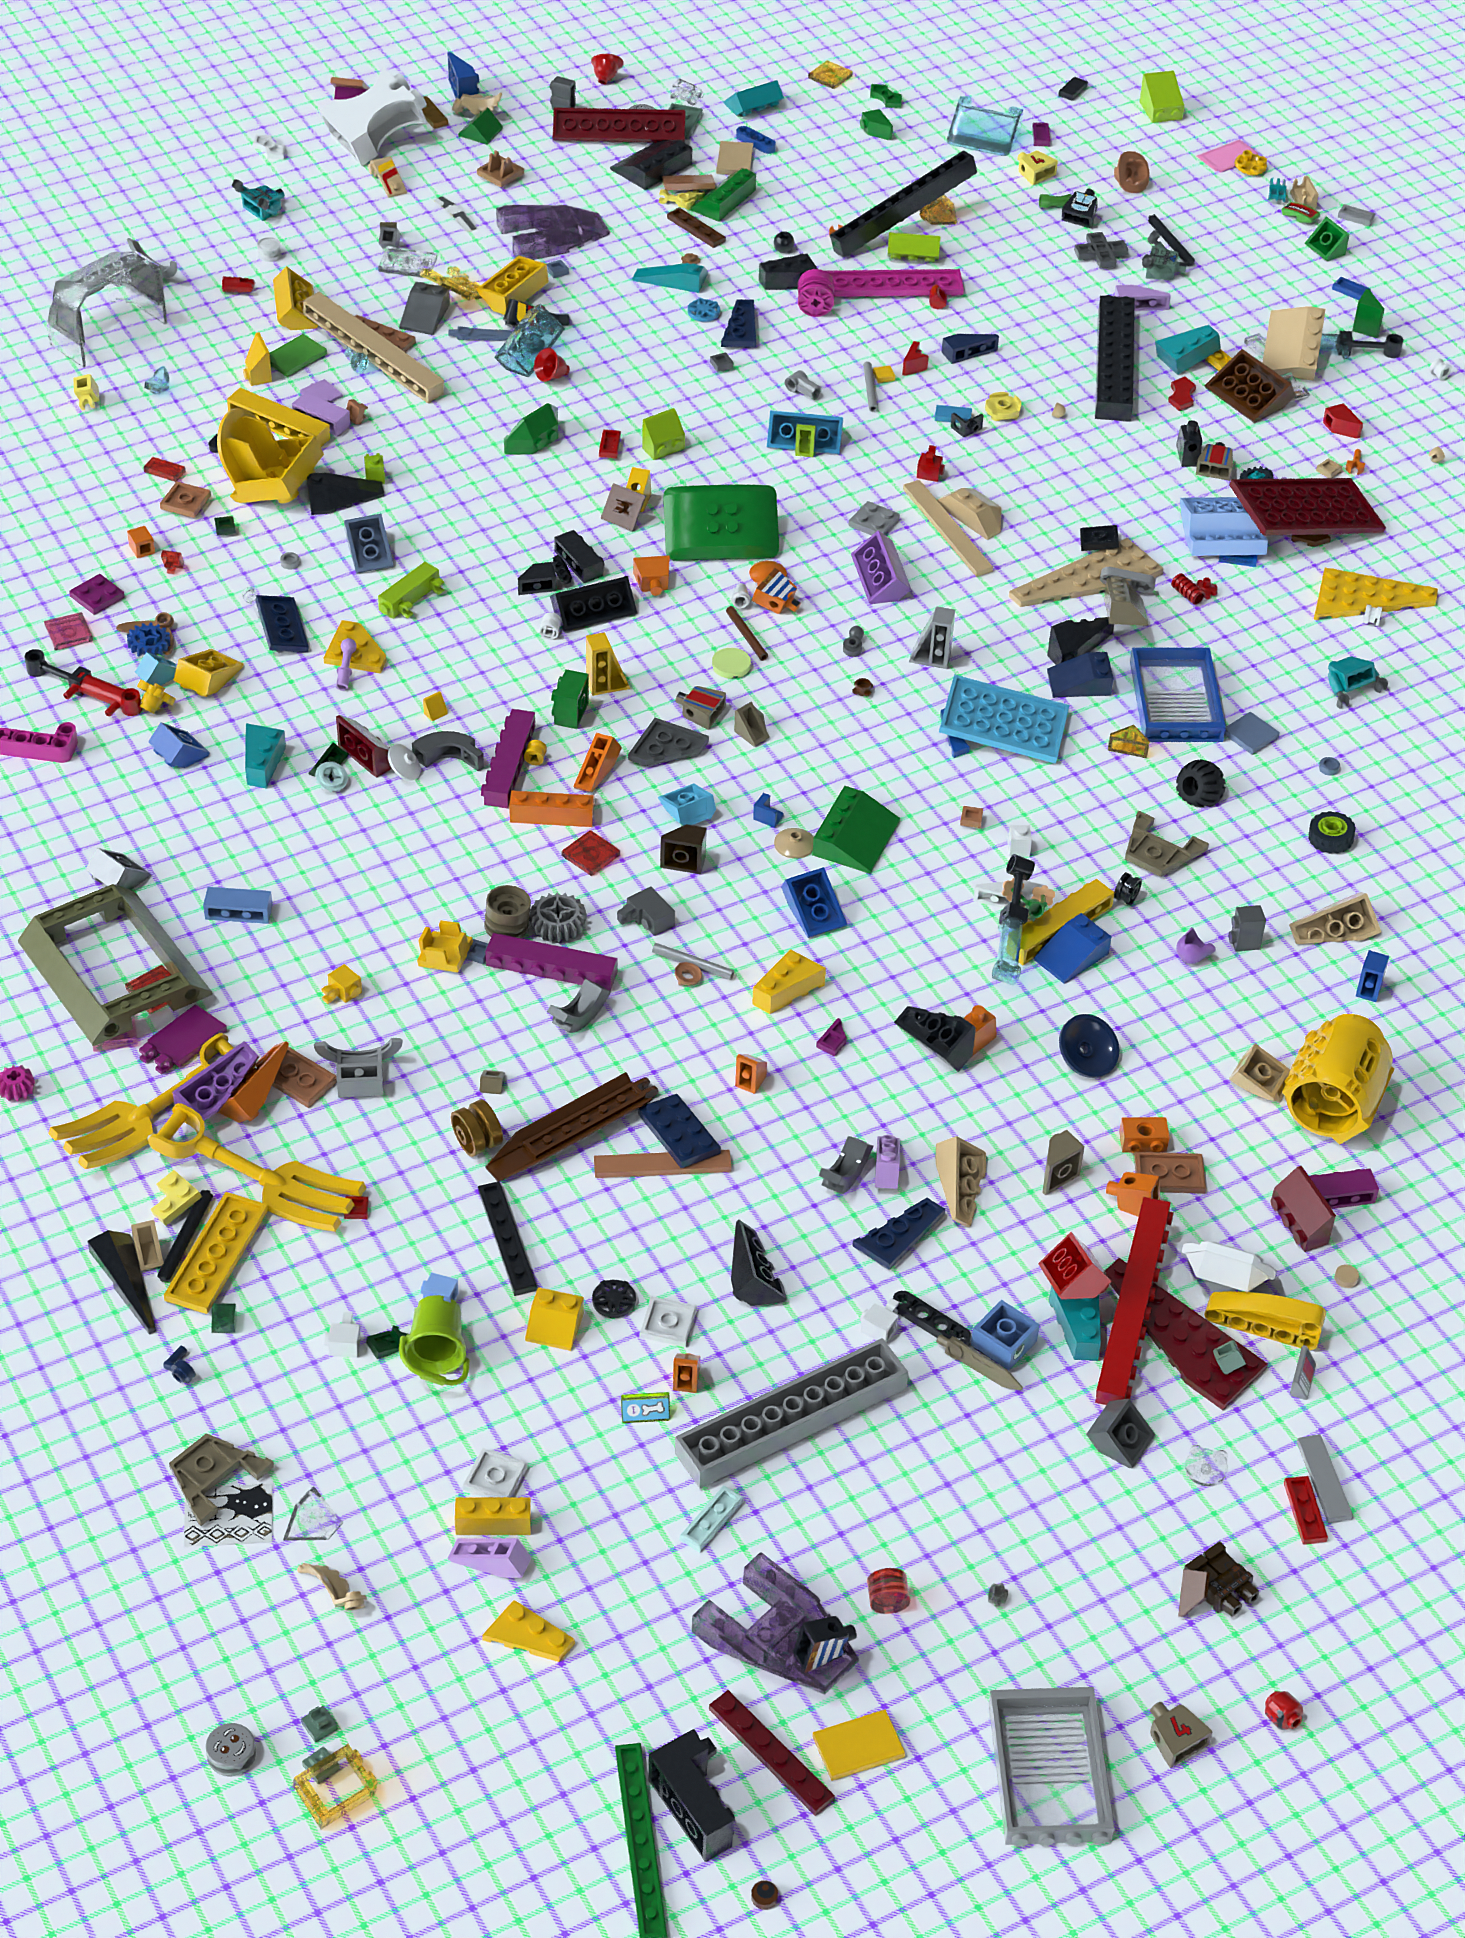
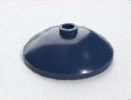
[1059,1014,1120,1078]

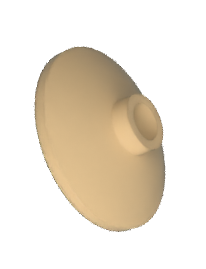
[774,828,814,859]

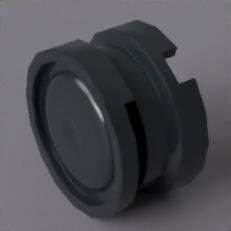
[1114,872,1142,905]

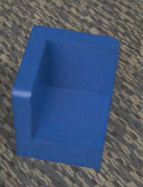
[753,792,784,828]

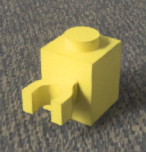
[73,374,99,410]

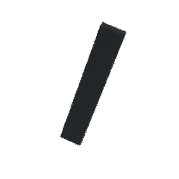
[478,1181,537,1296]

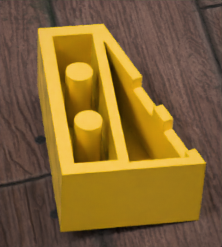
[586,632,630,696]
[752,949,826,1014]

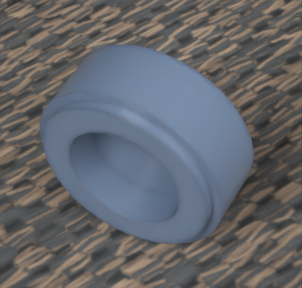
[1319,757,1340,776]

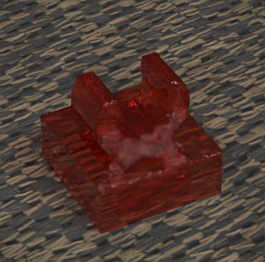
[161,550,185,574]

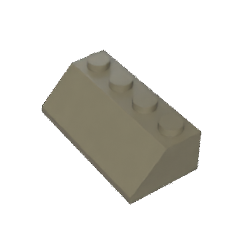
[1104,576,1149,626]

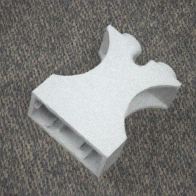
[318,66,427,166]

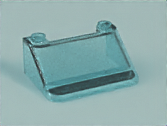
[947,96,1024,156]

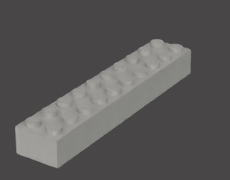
[675,1338,909,1489]

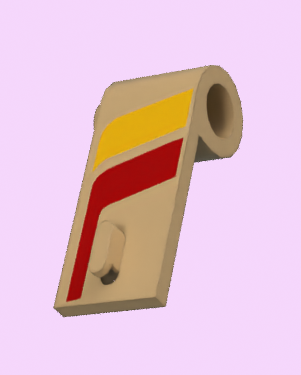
[368,156,407,198]

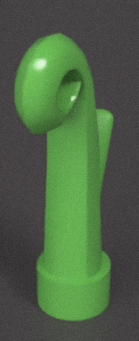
[1039,194,1072,208]

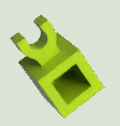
[364,453,385,484]

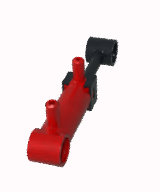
[24,649,142,717]

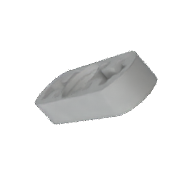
[1100,567,1156,593]

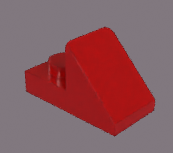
[902,341,929,376]

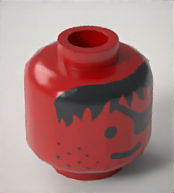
[1265,1691,1304,1730]

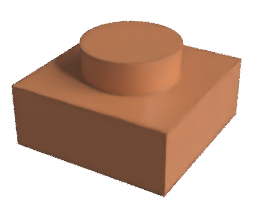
[960,805,984,828]

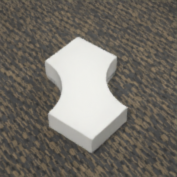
[253,134,286,160]

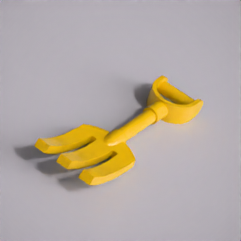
[48,1033,256,1170]
[148,1103,367,1232]

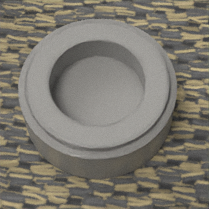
[280,552,300,570]

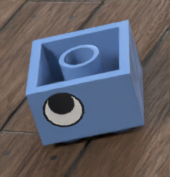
[971,1299,1040,1370]

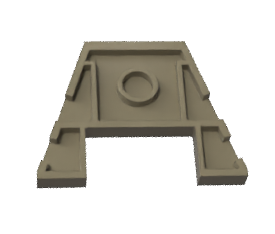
[1125,810,1209,877]
[169,1433,274,1526]

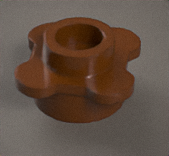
[852,678,873,696]

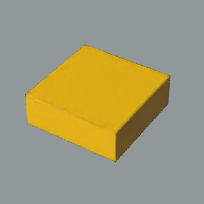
[873,365,895,383]

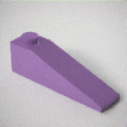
[173,1041,259,1121]

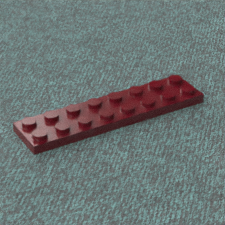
[552,107,686,143]

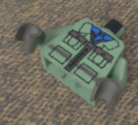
[1142,230,1187,280]

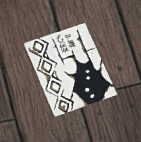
[183,1483,272,1547]

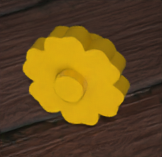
[137,679,176,714]

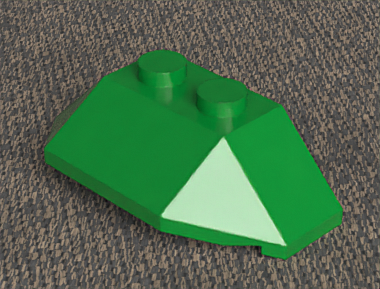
[504,403,559,455]

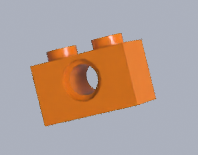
[1119,1117,1170,1153]

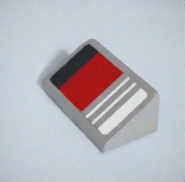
[1290,1345,1316,1400]

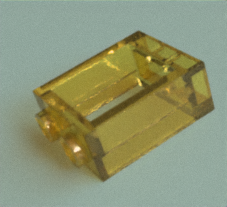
[292,1744,378,1830]

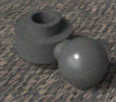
[843,626,864,657]

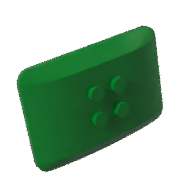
[663,484,779,561]

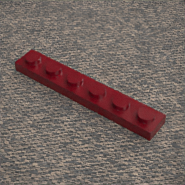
[709,1690,835,1816]

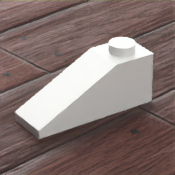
[973,880,1042,909]

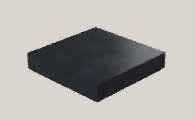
[1080,525,1119,551]

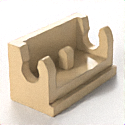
[1290,176,1319,210]

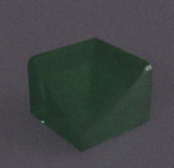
[211,1303,237,1333]

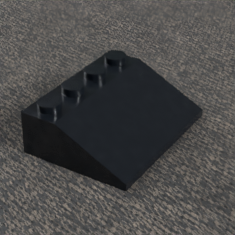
[610,140,693,190]

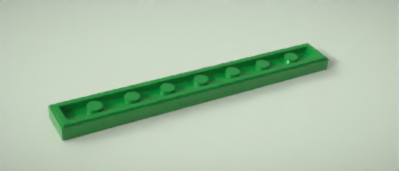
[615,1742,668,1938]

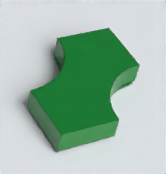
[870,84,902,109]

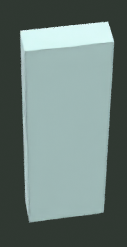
[679,1485,744,1553]

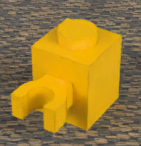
[321,964,362,1004]

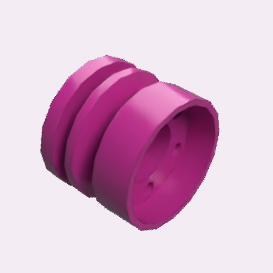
[798,269,834,317]

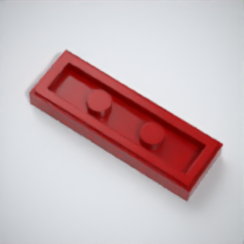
[1284,1476,1328,1545]

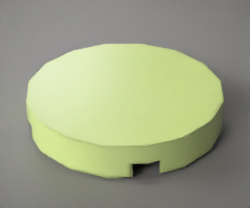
[712,648,751,679]

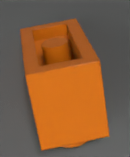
[735,1054,767,1094]
[673,1353,701,1393]

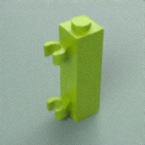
[378,561,445,619]

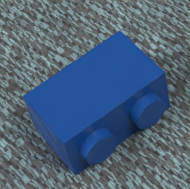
[1355,950,1390,1002]

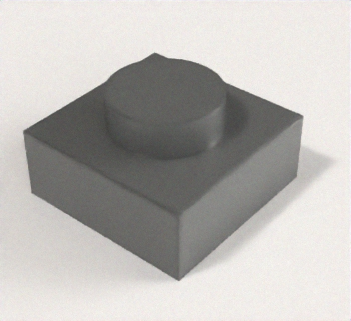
[710,352,734,372]

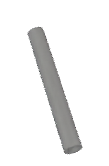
[863,361,878,412]
[652,943,735,980]

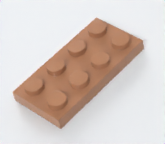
[355,315,416,352]

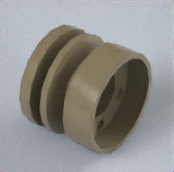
[484,885,531,938]

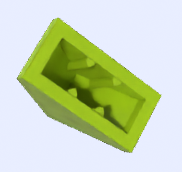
[795,424,816,457]

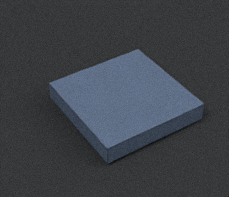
[1225,711,1280,754]

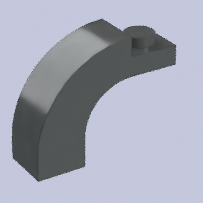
[411,731,484,771]
[547,979,611,1033]
[818,1136,874,1194]

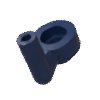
[163,1345,196,1383]

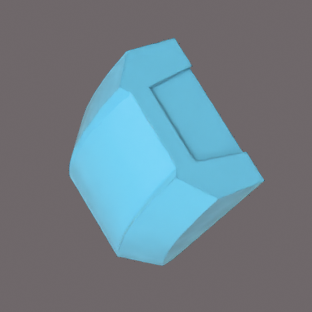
[658,783,716,825]

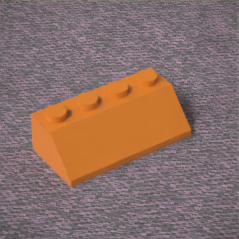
[509,790,595,827]

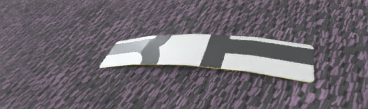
[433,196,478,232]

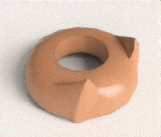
[674,962,702,986]

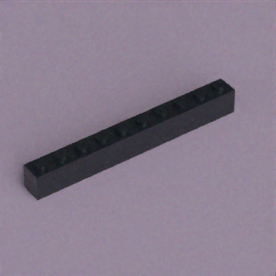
[830,150,978,258]

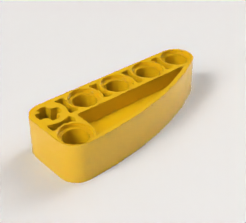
[1204,1291,1326,1350]

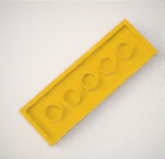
[163,1192,268,1314]

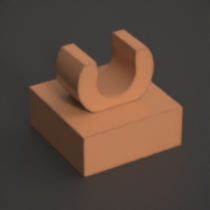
[346,399,368,425]

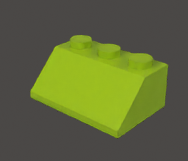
[887,232,941,262]

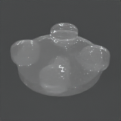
[1185,1444,1229,1487]

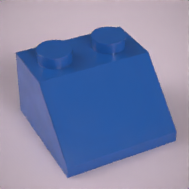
[148,722,210,768]

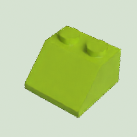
[642,408,685,460]

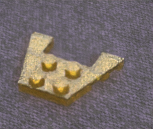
[420,266,482,301]

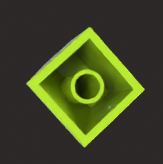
[1139,70,1185,123]

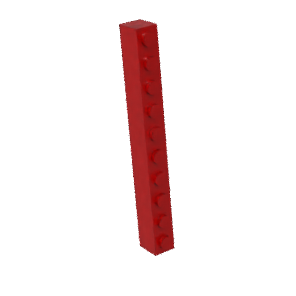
[1095,1197,1174,1405]

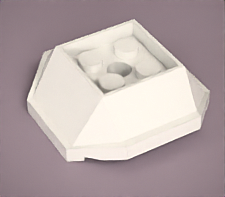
[1181,1241,1277,1292]

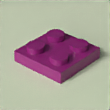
[69,573,125,615]

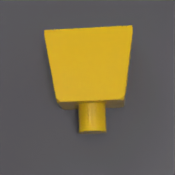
[626,467,652,513]

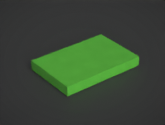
[270,334,327,377]

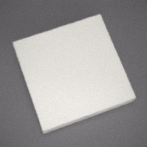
[639,1296,697,1347]
[462,1447,528,1497]

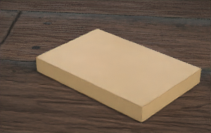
[716,141,753,175]

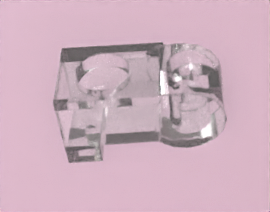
[670,78,704,106]

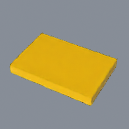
[812,1709,905,1781]

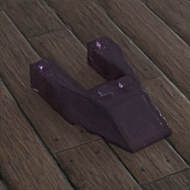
[496,205,610,260]
[691,1552,859,1695]

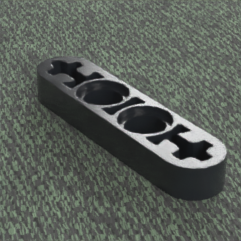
[893,1290,971,1346]

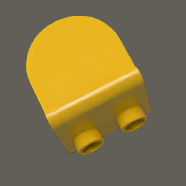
[217,408,324,504]

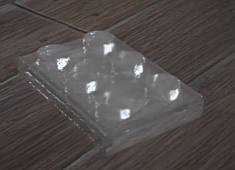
[378,246,438,278]

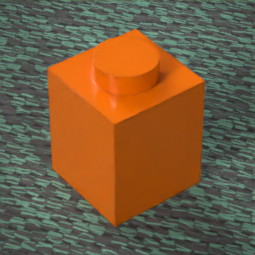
[127,525,155,559]

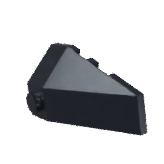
[1047,617,1114,665]
[894,1006,976,1072]
[731,1219,787,1306]

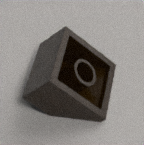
[660,824,707,875]

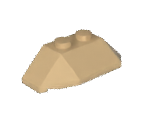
[937,488,1001,540]

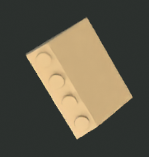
[1262,306,1326,381]

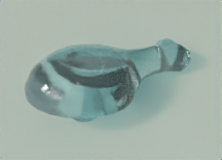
[344,347,369,374]

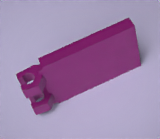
[139,1004,227,1075]

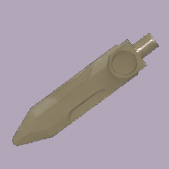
[936,1334,1023,1391]

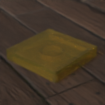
[808,60,853,90]

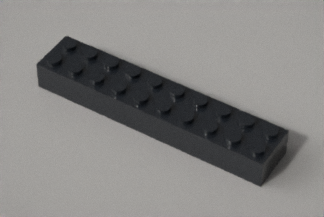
[1095,295,1135,422]

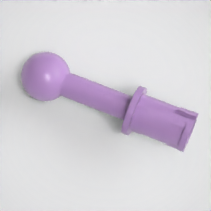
[336,638,357,691]

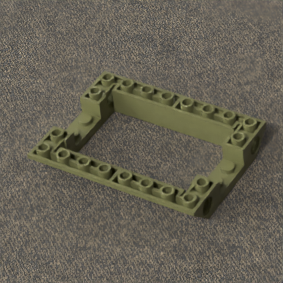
[17,884,213,1046]

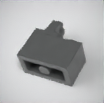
[617,886,675,936]

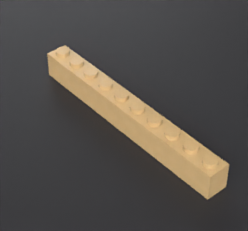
[303,292,444,403]

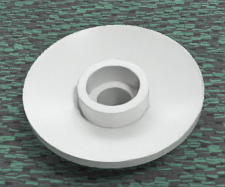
[388,744,421,781]

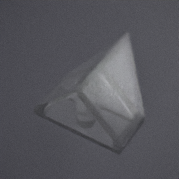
[282,1486,344,1541]

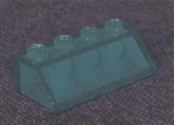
[494,303,565,378]

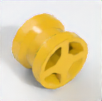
[524,740,547,766]

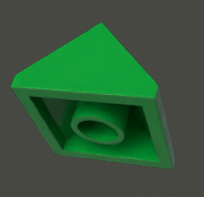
[458,108,503,145]
[1304,216,1350,262]
[1352,289,1385,338]

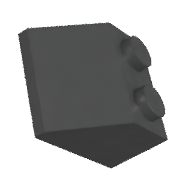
[1086,1399,1156,1468]

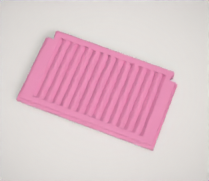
[1197,139,1259,173]

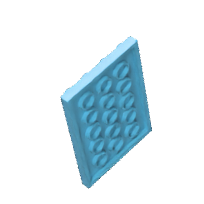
[939,674,1069,764]

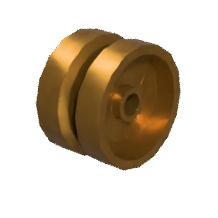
[450,1099,503,1157]

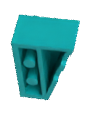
[245,723,286,789]
[1049,1285,1101,1361]

